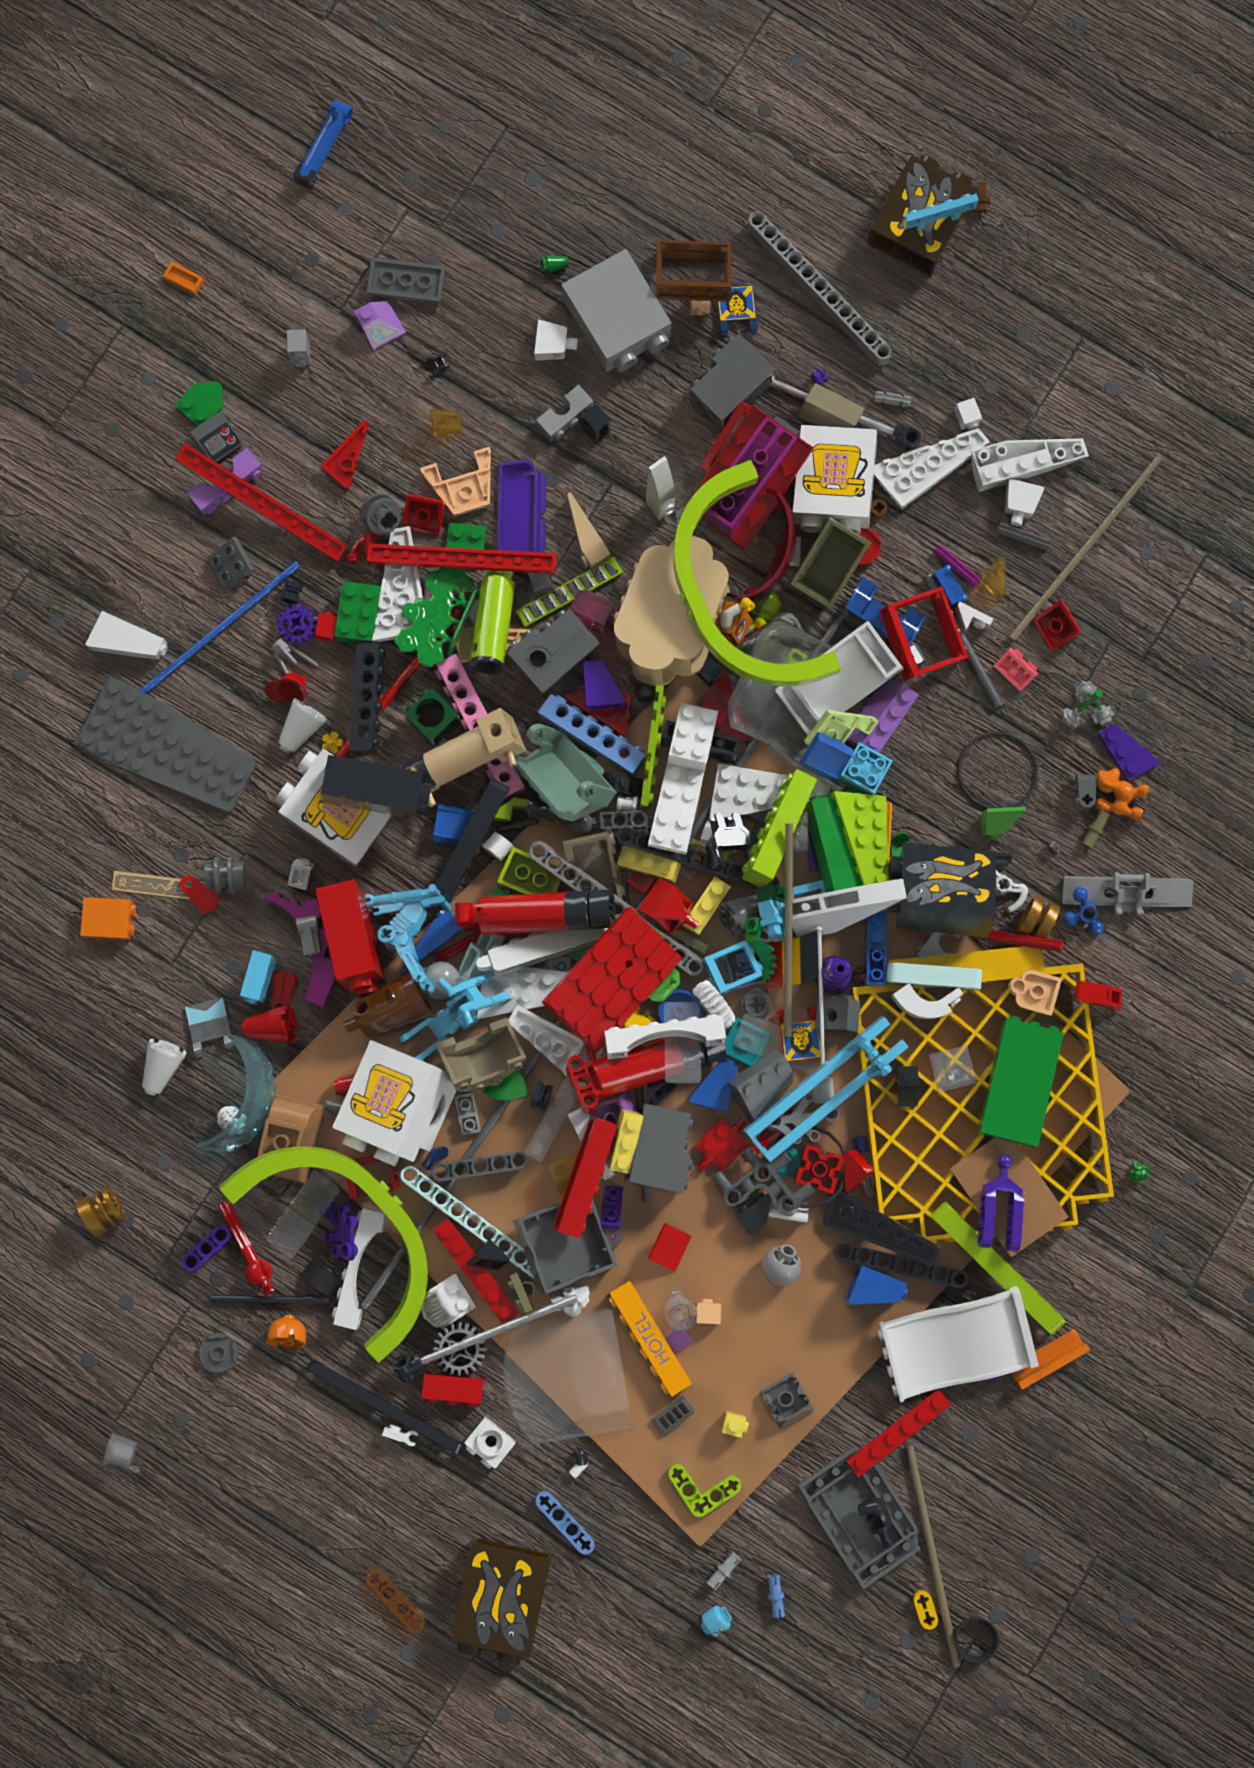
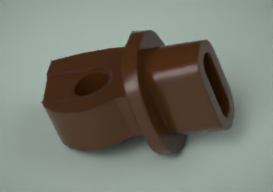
[974,182,991,213]

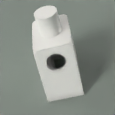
[534,320,578,361]
[1004,479,1044,526]

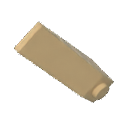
[567,492,611,569]

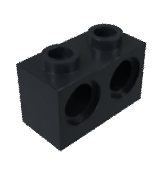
[582,404,611,444]

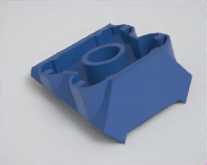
[799,732,853,781]
[433,804,475,846]

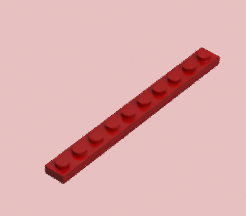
[175,443,348,562]
[367,544,557,574]

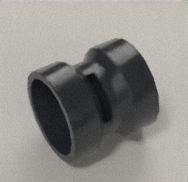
[280,580,304,604]

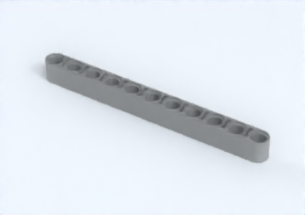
[748,212,891,366]
[530,841,703,976]

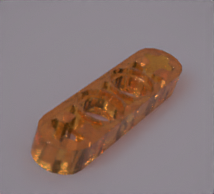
[366,1568,425,1633]

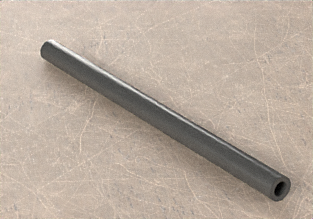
[923,574,1003,709]

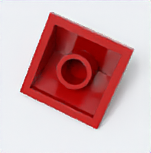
[403,494,445,536]
[1033,600,1082,651]

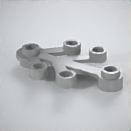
[766,1092,839,1145]

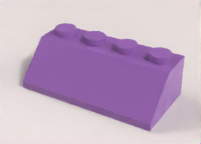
[846,680,919,753]

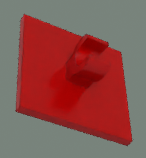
[648,1223,692,1272]

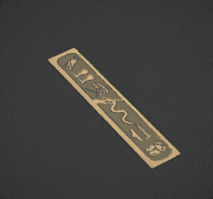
[112,871,216,899]

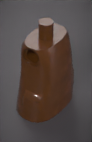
[344,972,433,1037]

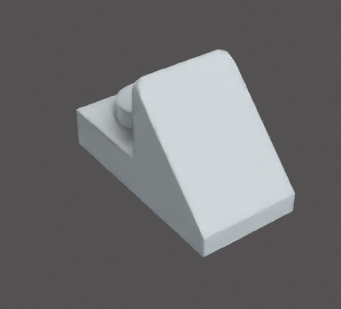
[955,602,993,633]

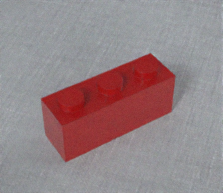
[422,1373,484,1407]

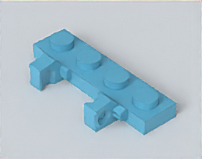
[903,194,979,231]

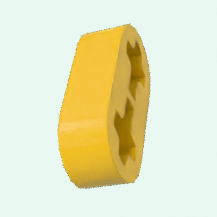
[913,1590,938,1630]

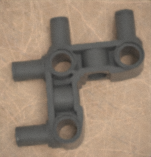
[712,1147,815,1214]

